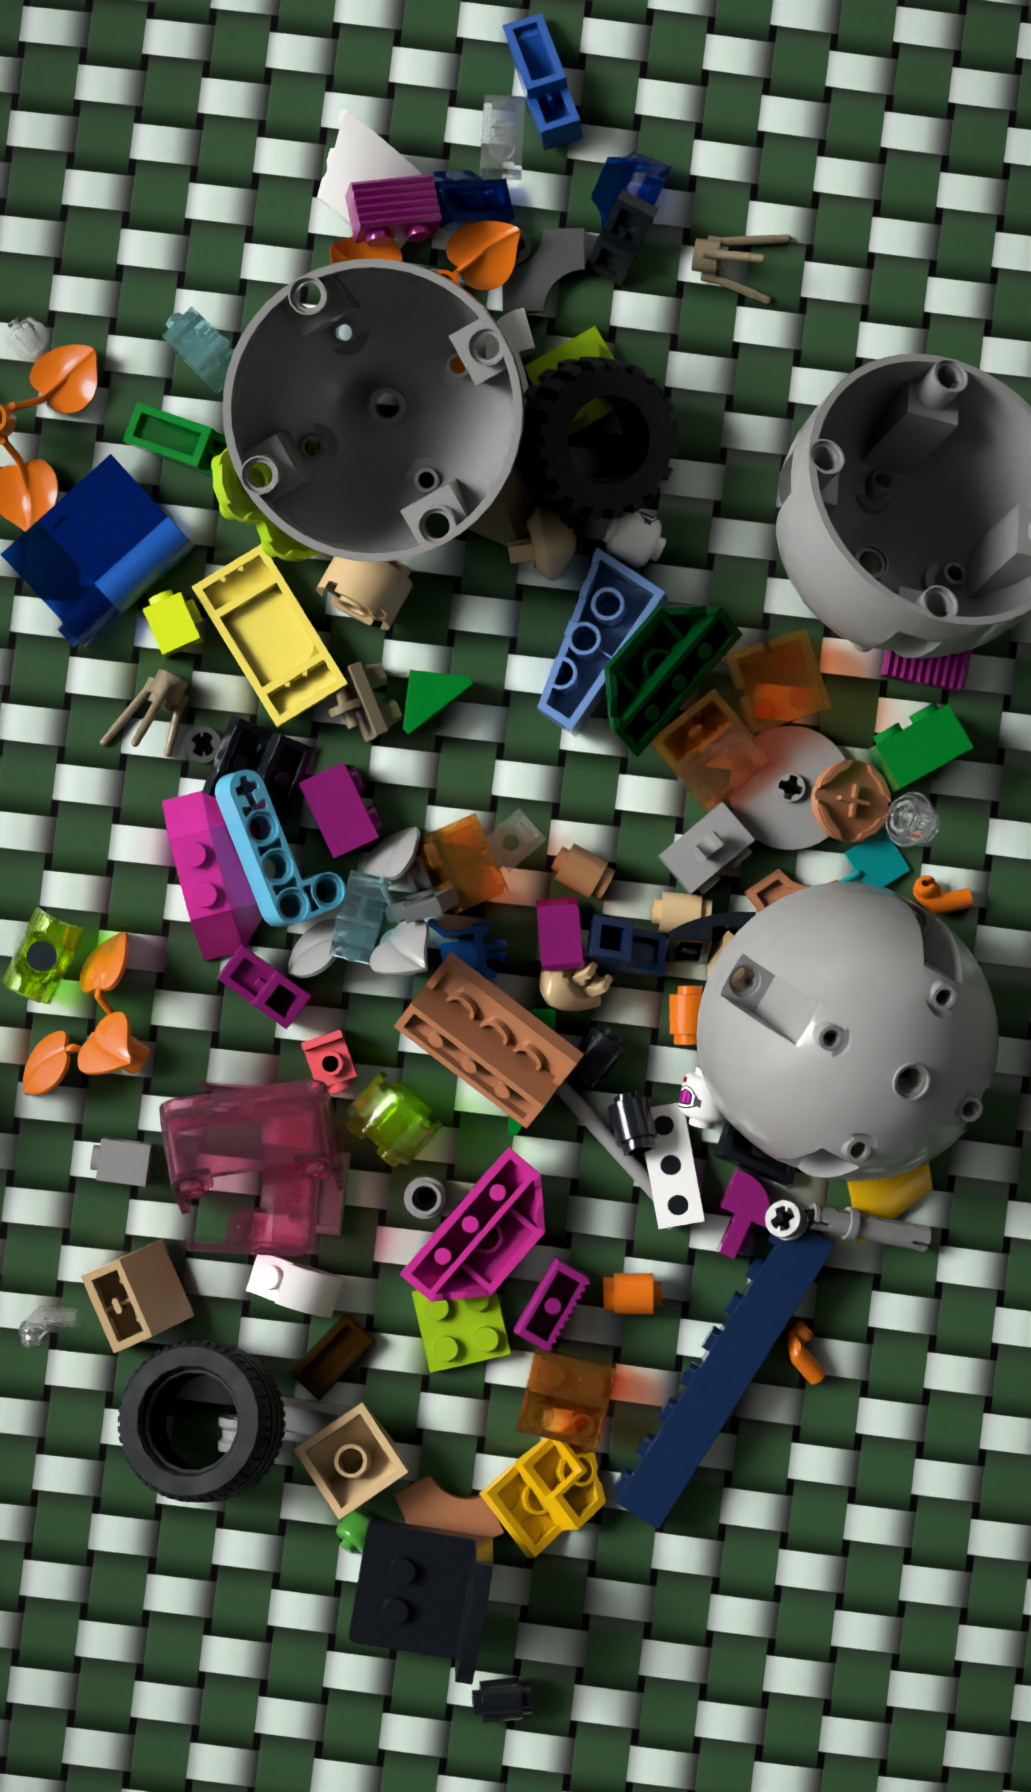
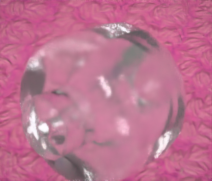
[4,315,50,360]

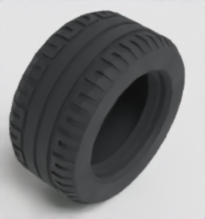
[118,1341,286,1503]

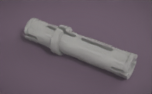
[807,1203,931,1252]

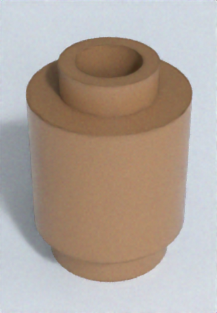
[551,843,615,900]

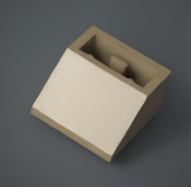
[81,1239,195,1353]

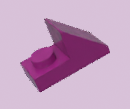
[536,897,584,972]

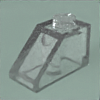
[480,94,526,180]

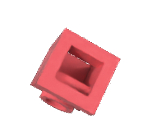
[301,1029,358,1095]

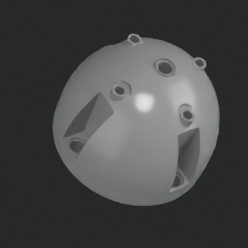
[222,258,525,562]
[776,354,1031,658]
[696,882,999,1182]

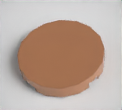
[811,760,891,842]

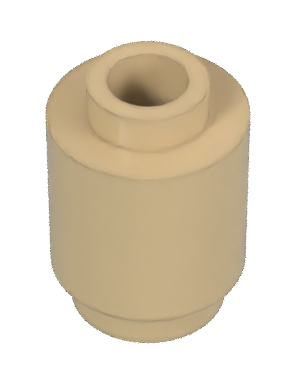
[651,891,712,934]

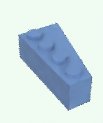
[537,547,669,737]

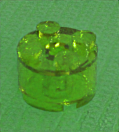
[345,1072,443,1168]

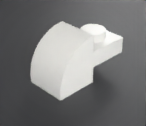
[485,308,535,400]
[246,1251,344,1318]

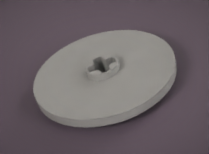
[728,726,846,850]

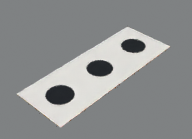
[645,1103,705,1229]

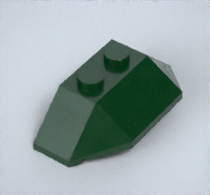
[604,605,743,758]

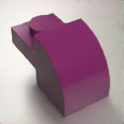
[217,944,311,1030]
[717,1167,770,1259]

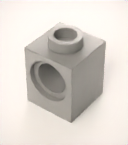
[90,1137,155,1187]

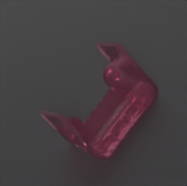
[159,1079,347,1214]
[183,1079,324,1257]

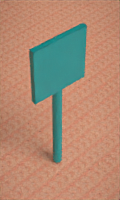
[838,828,911,887]

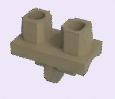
[328,662,402,742]

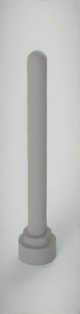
[555,1079,672,1230]

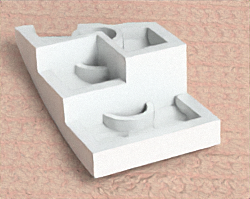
[317,109,443,249]

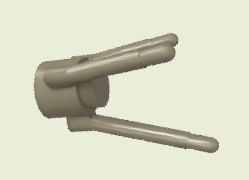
[691,234,792,304]
[100,669,190,757]

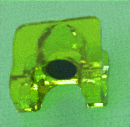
[1,906,86,1005]

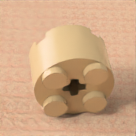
[316,557,413,630]

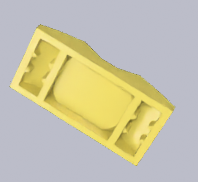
[192,544,349,728]

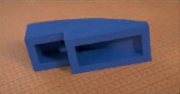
[503,13,583,151]

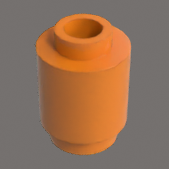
[669,985,703,1045]
[603,1273,662,1315]

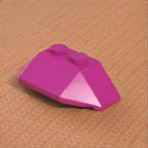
[162,791,263,961]
[400,1147,545,1302]

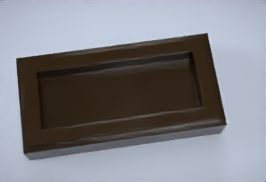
[289,1311,377,1401]

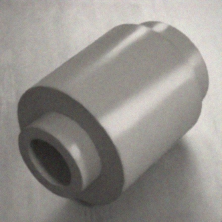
[404,1175,446,1219]

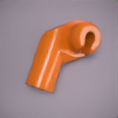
[913,875,973,915]
[784,1321,826,1385]

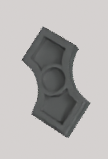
[502,228,585,314]
[384,887,460,923]

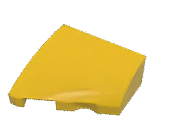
[847,1162,933,1244]

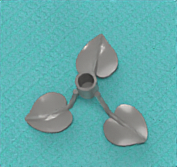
[287,826,429,978]

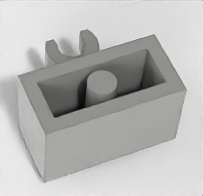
[657,802,755,895]

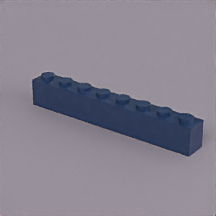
[613,1216,835,1529]

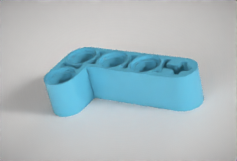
[215,769,346,927]

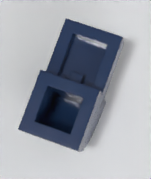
[586,915,668,978]

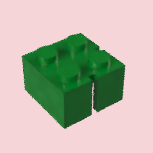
[868,702,974,792]

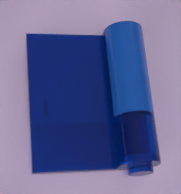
[0,454,196,647]

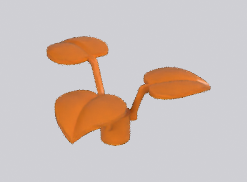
[330,221,521,373]
[0,344,98,533]
[23,931,150,1096]

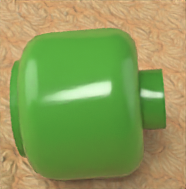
[336,1509,375,1554]

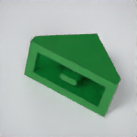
[403,670,474,737]

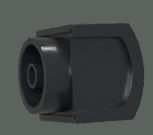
[349,1518,493,1685]

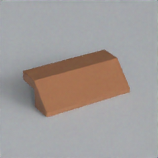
[394,952,584,1128]

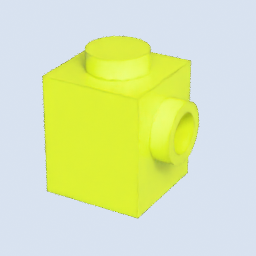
[142,590,204,658]

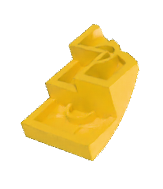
[479,1413,606,1558]

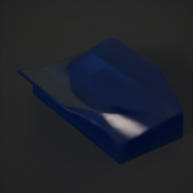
[590,151,672,229]
[433,170,515,231]

